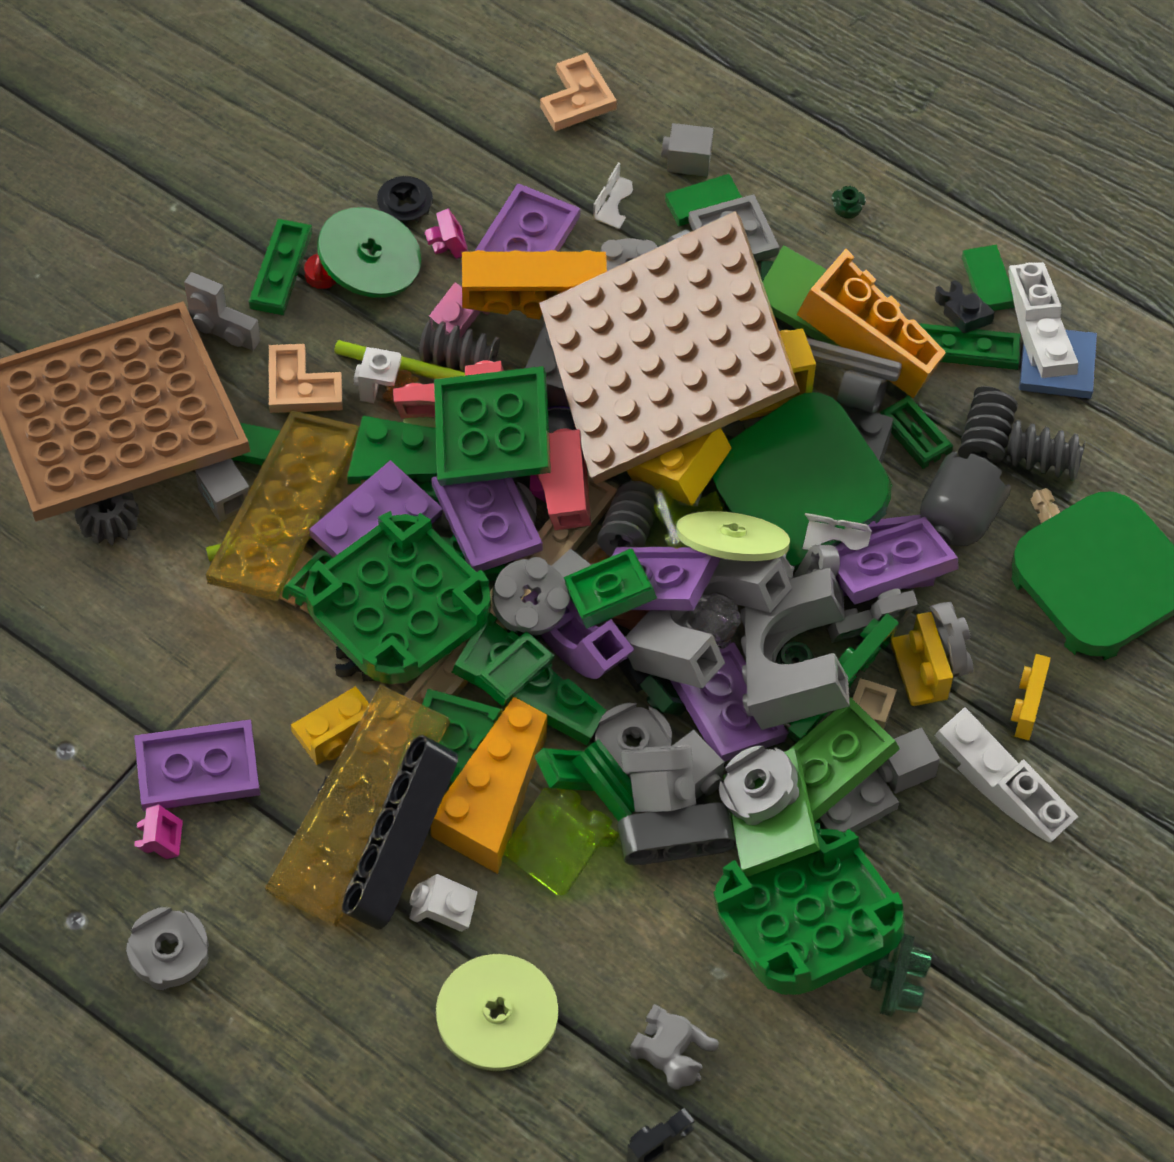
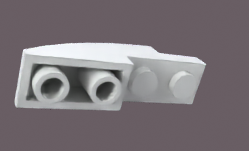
[1009,262,1079,378]
[934,707,1078,843]

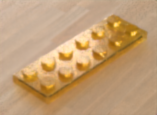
[205,410,360,601]
[265,685,450,927]

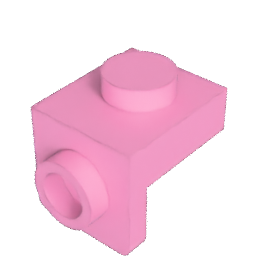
[429,282,490,337]

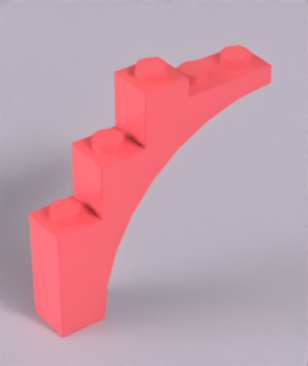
[393,360,591,530]

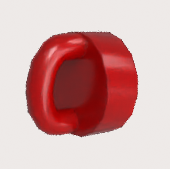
[304,254,337,289]

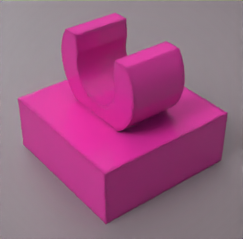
[425,208,468,259]
[134,805,183,859]

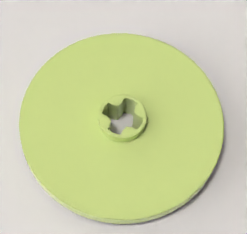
[676,511,790,561]
[436,954,558,1071]

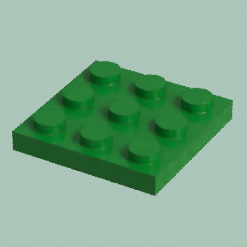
[434,366,551,486]

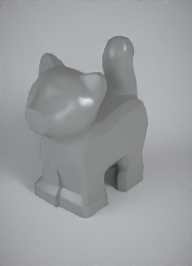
[630,1004,719,1090]

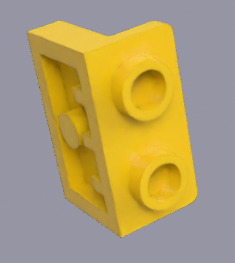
[891,612,953,706]
[291,686,381,765]

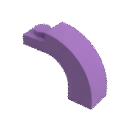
[522,591,635,679]

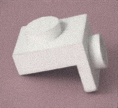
[354,347,401,403]
[410,874,477,932]

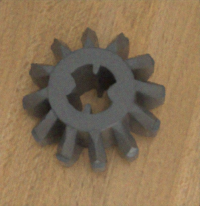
[75,491,140,546]

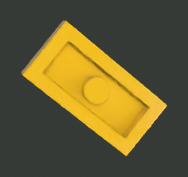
[1011,654,1051,740]

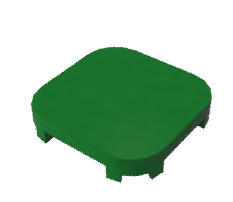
[713,392,892,570]
[1011,492,1174,660]
[305,511,491,684]
[713,823,905,995]

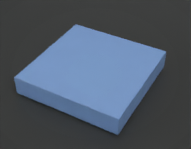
[1019,330,1097,399]

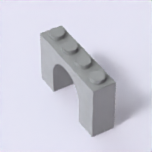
[625,558,792,689]
[741,568,850,730]

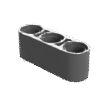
[837,370,888,413]
[617,803,736,865]

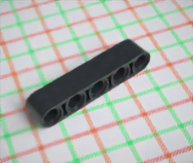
[342,734,458,930]

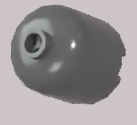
[920,452,1011,546]

